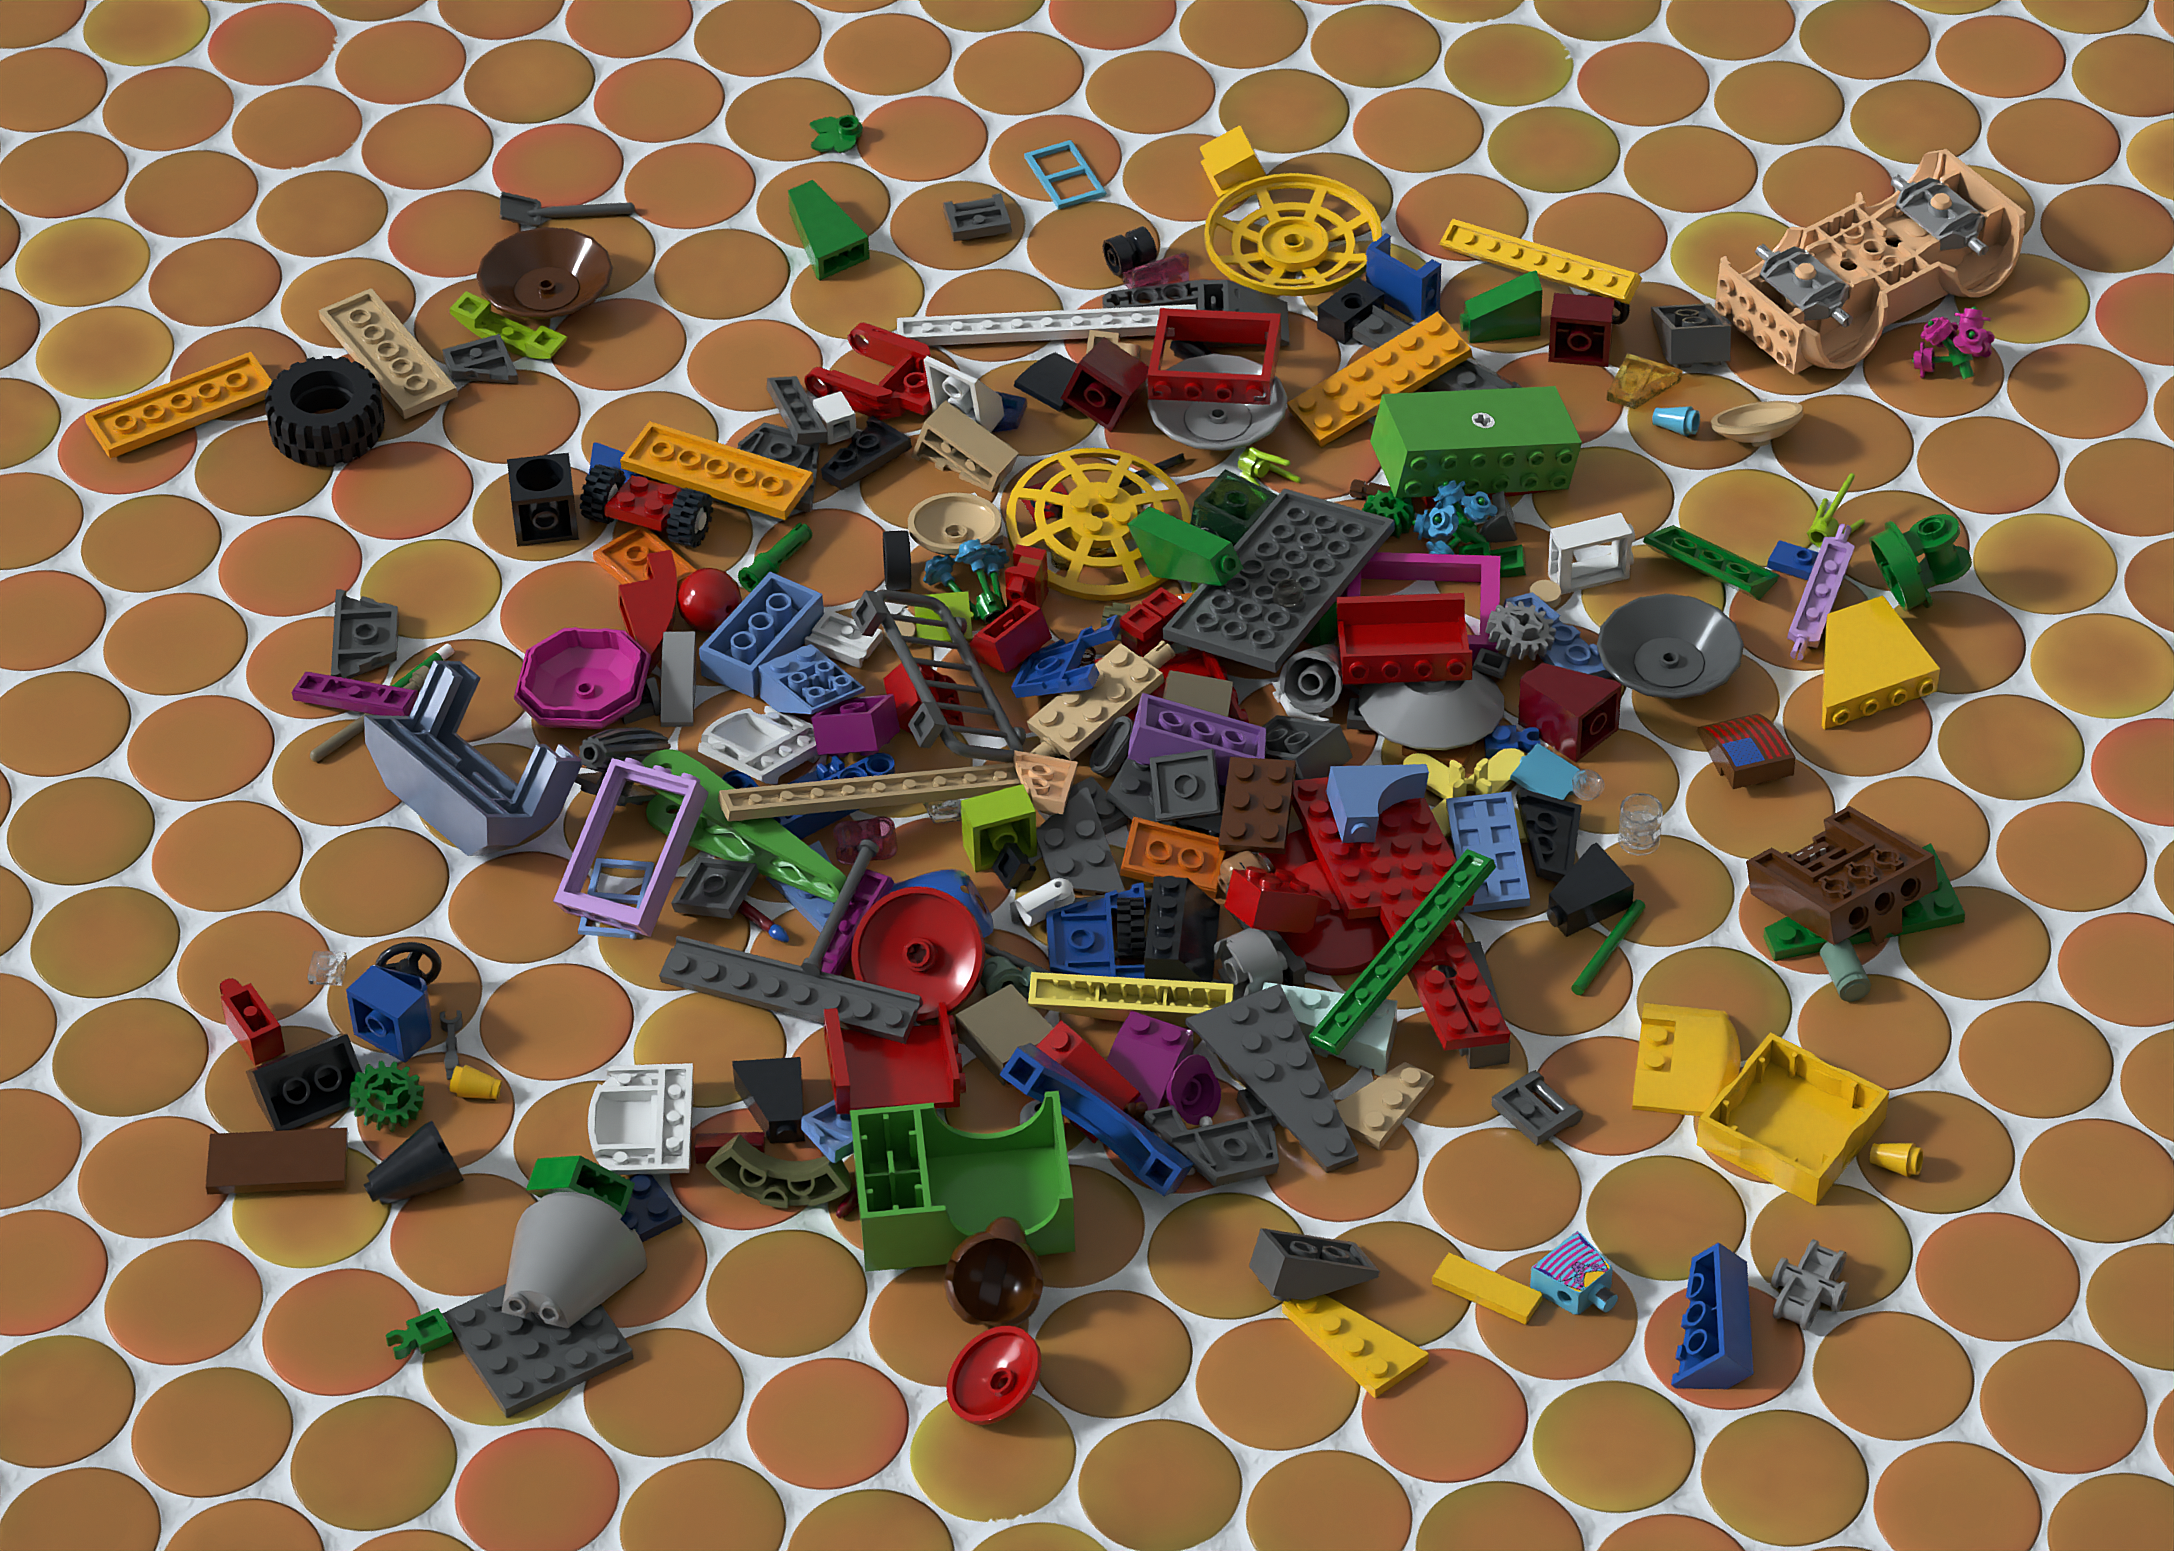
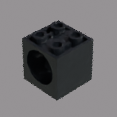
[507,452,579,546]

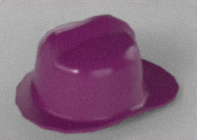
[1166,1054,1221,1125]

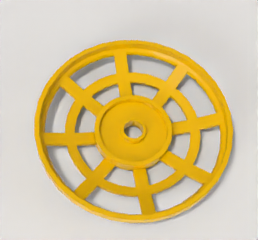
[1204,173,1382,296]
[1005,448,1192,601]

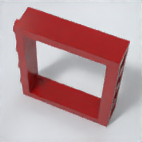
[1147,308,1281,405]

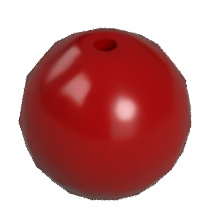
[677,568,742,633]

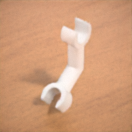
[1272,680,1333,723]

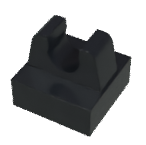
[992,842,1037,889]

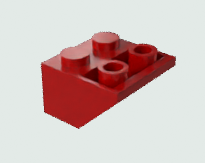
[969,600,1052,673]
[883,662,965,735]

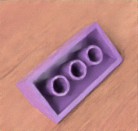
[1128,693,1266,786]

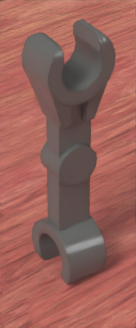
[440,1010,463,1080]

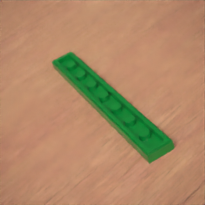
[1308,849,1496,1056]

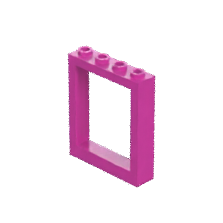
[1341,552,1500,666]

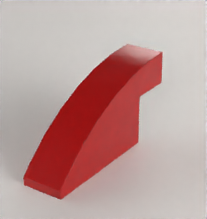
[618,550,677,676]

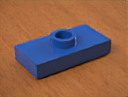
[1767,540,1819,580]

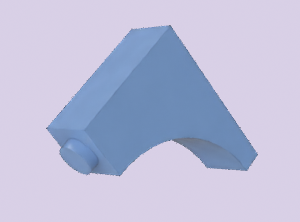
[1326,764,1429,843]

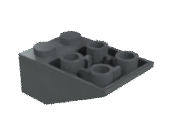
[1198,280,1289,348]

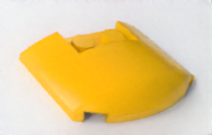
[1632,1003,1741,1116]

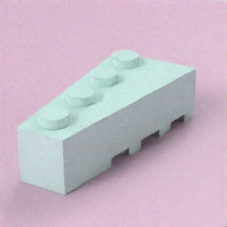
[1262,982,1398,1076]

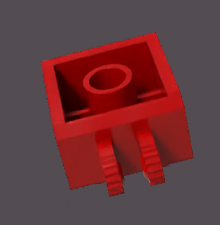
[1224,866,1332,934]

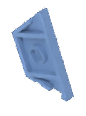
[801,1100,854,1163]

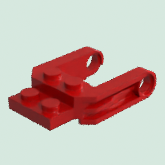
[804,322,932,420]

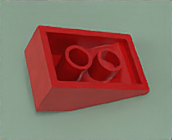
[1036,1020,1141,1144]

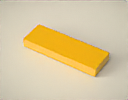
[1432,1253,1543,1325]

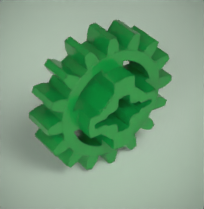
[349,1061,424,1131]

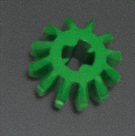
[1362,489,1415,539]

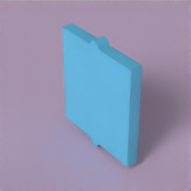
[1510,743,1585,800]

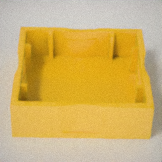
[1697,1032,1889,1206]

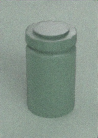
[1820,939,1871,1002]

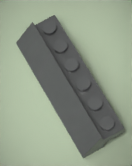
[1353,305,1521,392]

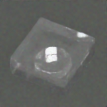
[923,799,962,824]
[307,951,348,986]

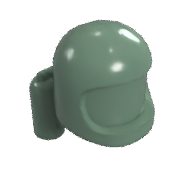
[980,956,1037,1000]

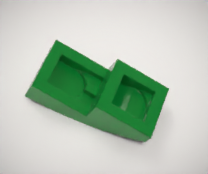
[1459,541,1526,578]

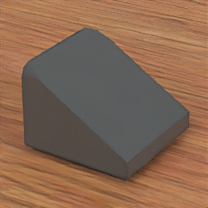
[1472,648,1511,679]

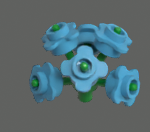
[1412,480,1498,555]

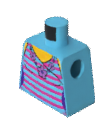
[1530,1231,1618,1315]

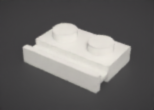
[805,610,883,668]

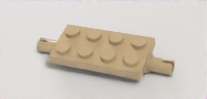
[1027,641,1175,760]

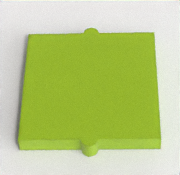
[913,591,974,645]

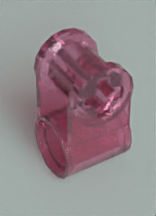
[833,816,898,864]

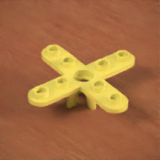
[1403,748,1527,843]

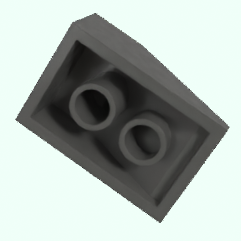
[1651,303,1731,368]
[1262,715,1353,780]
[1249,1228,1380,1302]

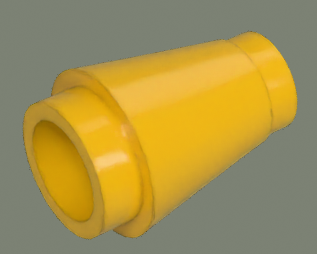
[449,1064,502,1100]
[1870,1143,1924,1177]

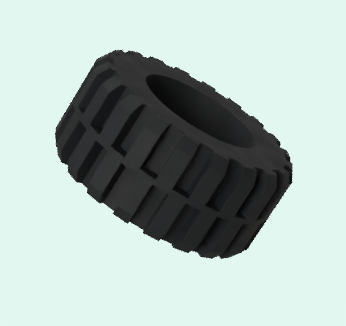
[265,356,385,467]

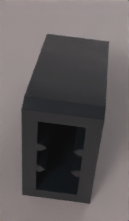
[1547,843,1634,937]
[732,1057,805,1144]

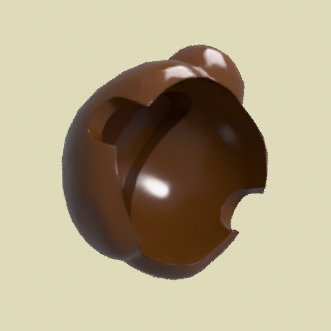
[944,1216,1043,1327]

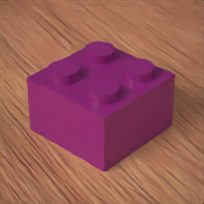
[811,694,900,758]

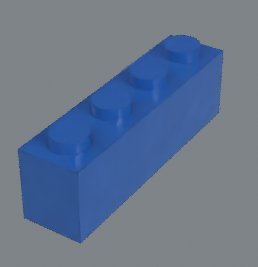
[1671,1242,1754,1389]

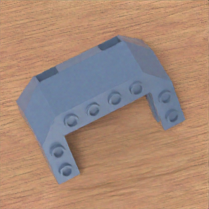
[364,660,582,856]

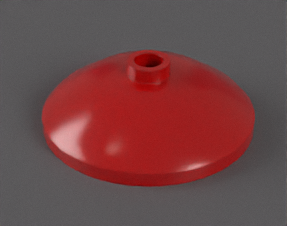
[946,1326,1042,1425]

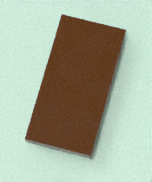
[206,1127,349,1195]

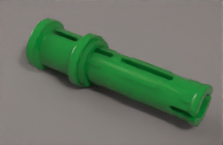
[738,523,813,592]

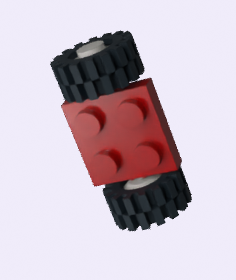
[580,464,713,548]

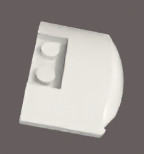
[698,706,822,784]
[588,1063,694,1175]

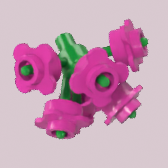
[1912,306,1995,380]

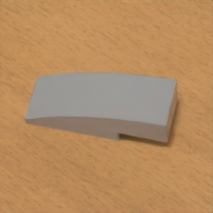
[661,632,697,727]

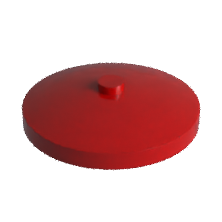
[1277,860,1390,976]
[851,886,985,1022]

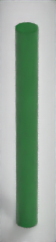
[1571,899,1646,995]

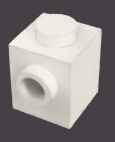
[813,391,856,445]

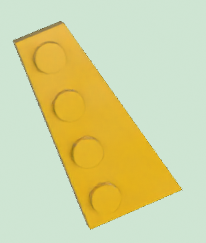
[1282,1294,1429,1398]

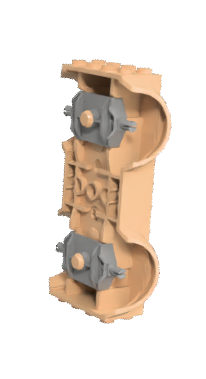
[1715,149,2026,375]

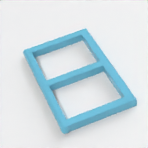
[1024,140,1107,210]

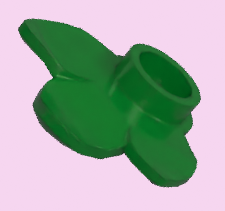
[810,115,863,153]

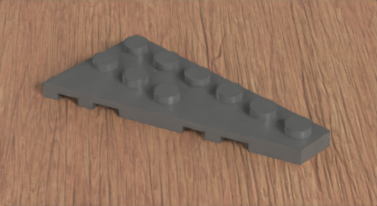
[1185,984,1359,1173]

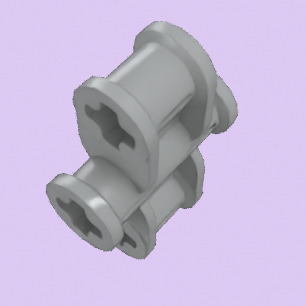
[1771,1239,1849,1331]

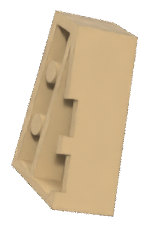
[911,400,1019,492]

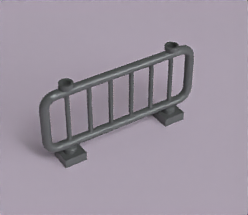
[851,590,1026,763]

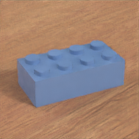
[699,572,824,698]

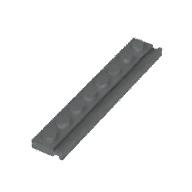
[659,935,923,1044]

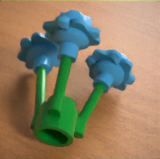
[923,539,1010,624]

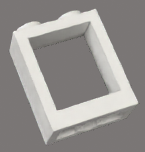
[1548,513,1635,595]

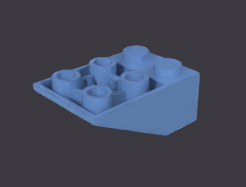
[758,644,865,714]

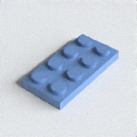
[1446,791,1530,913]

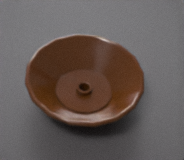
[476,227,613,319]

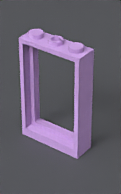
[553,758,709,937]

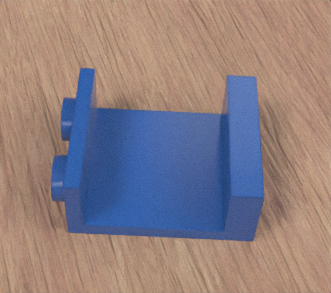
[1366,233,1441,323]

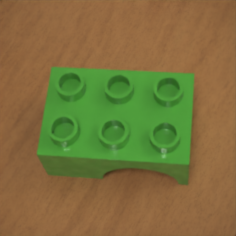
[850,1091,1075,1272]

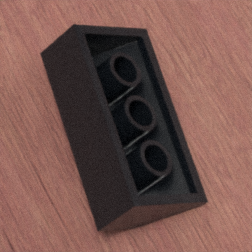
[1144,876,1220,983]

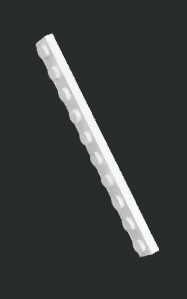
[897,304,1196,346]

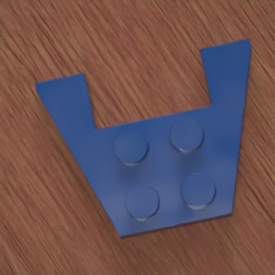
[1011,615,1120,698]
[1046,883,1146,979]

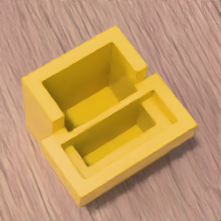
[1199,125,1267,199]

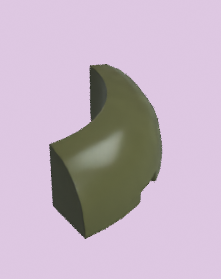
[705,1133,851,1208]

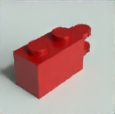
[219,978,285,1066]

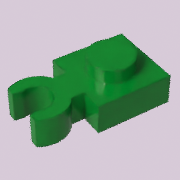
[385,1308,454,1360]

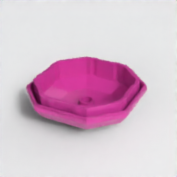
[514,627,651,729]

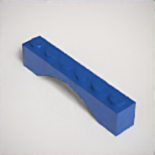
[1000,1043,1194,1197]

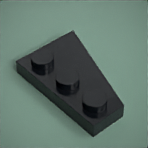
[821,416,912,490]
[1515,788,1582,882]

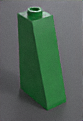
[788,180,870,281]
[1127,507,1244,586]

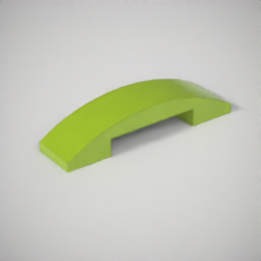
[449,291,567,359]

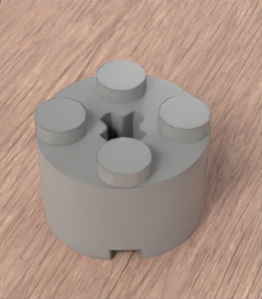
[1214,927,1287,1000]

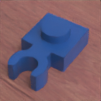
[1483,725,1540,758]

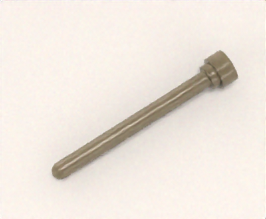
[310,666,430,762]

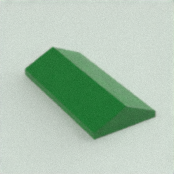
[1643,525,1779,601]

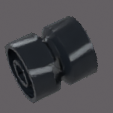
[1102,226,1157,276]

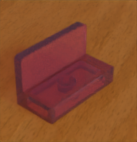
[1123,252,1189,289]

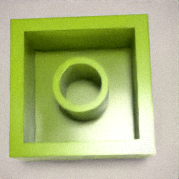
[961,784,1037,872]

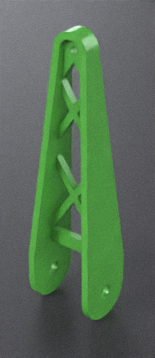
[642,749,847,903]

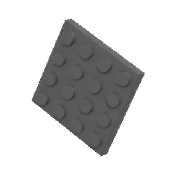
[442,1284,633,1418]

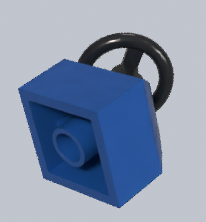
[346,942,442,1063]

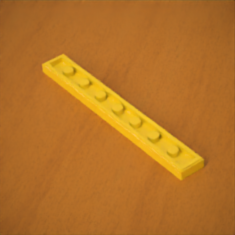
[1439,219,1642,304]

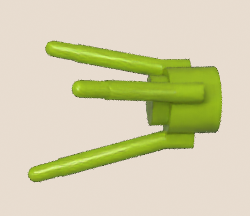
[1238,447,1301,506]
[1807,473,1865,548]

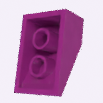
[1106,1010,1194,1127]

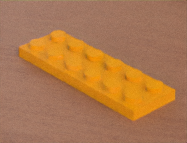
[1287,312,1472,448]
[85,352,272,459]
[620,421,813,520]

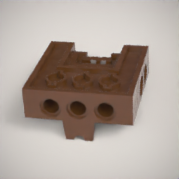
[1746,806,1938,946]

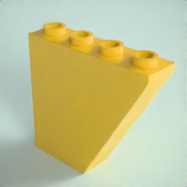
[1821,595,1940,730]

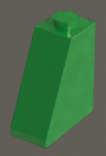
[1460,271,1543,343]
[526,1155,635,1215]

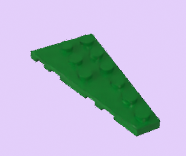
[1763,843,1965,961]

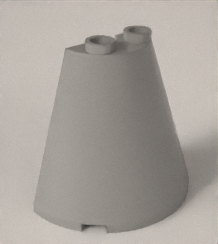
[502,1192,647,1328]

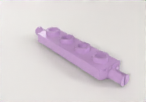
[1787,524,1855,660]

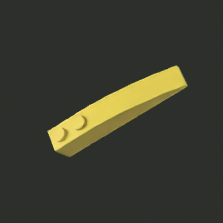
[1028,972,1235,1027]

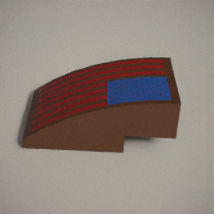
[1697,713,1796,789]

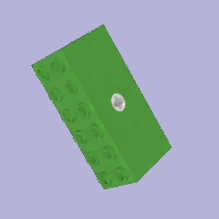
[1370,386,1582,498]

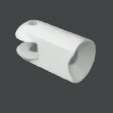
[1015,878,1075,927]

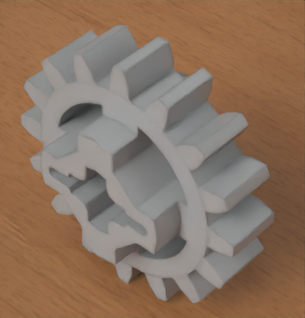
[1486,601,1556,660]

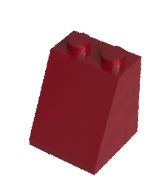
[1061,337,1149,432]
[1518,663,1622,763]

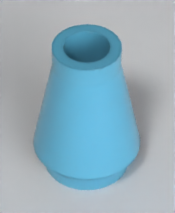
[1652,406,1700,437]

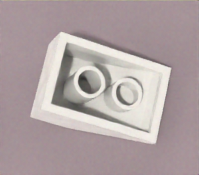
[924,356,1004,433]

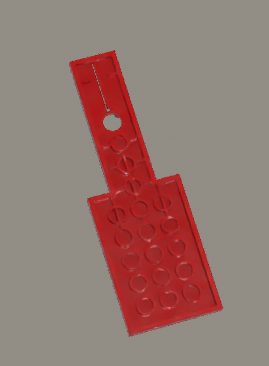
[1292,777,1511,1051]

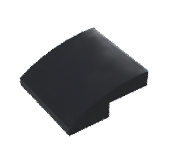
[1013,352,1078,412]

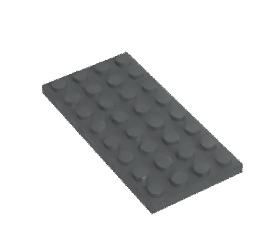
[1163,488,1395,673]

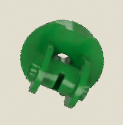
[1869,514,1972,611]

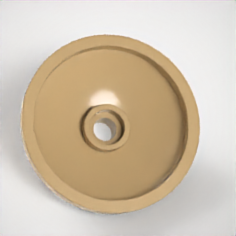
[1711,401,1804,447]
[908,493,1001,555]

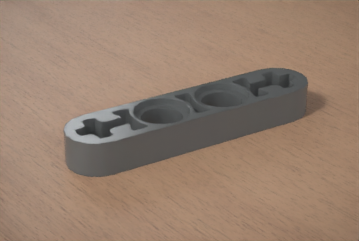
[1102,279,1207,309]

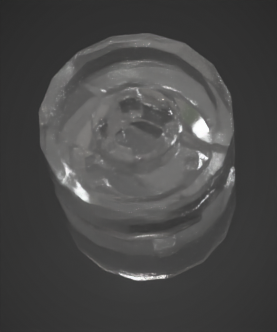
[1618,793,1663,856]

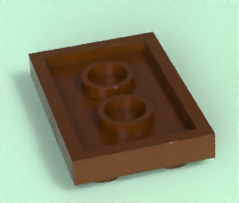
[1218,757,1296,854]

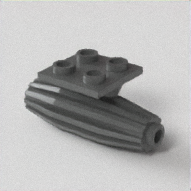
[575,727,671,806]

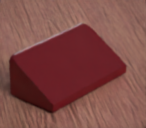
[694,1132,765,1163]

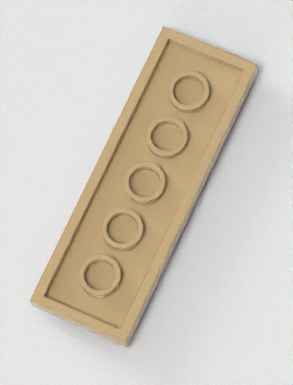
[319,288,458,419]

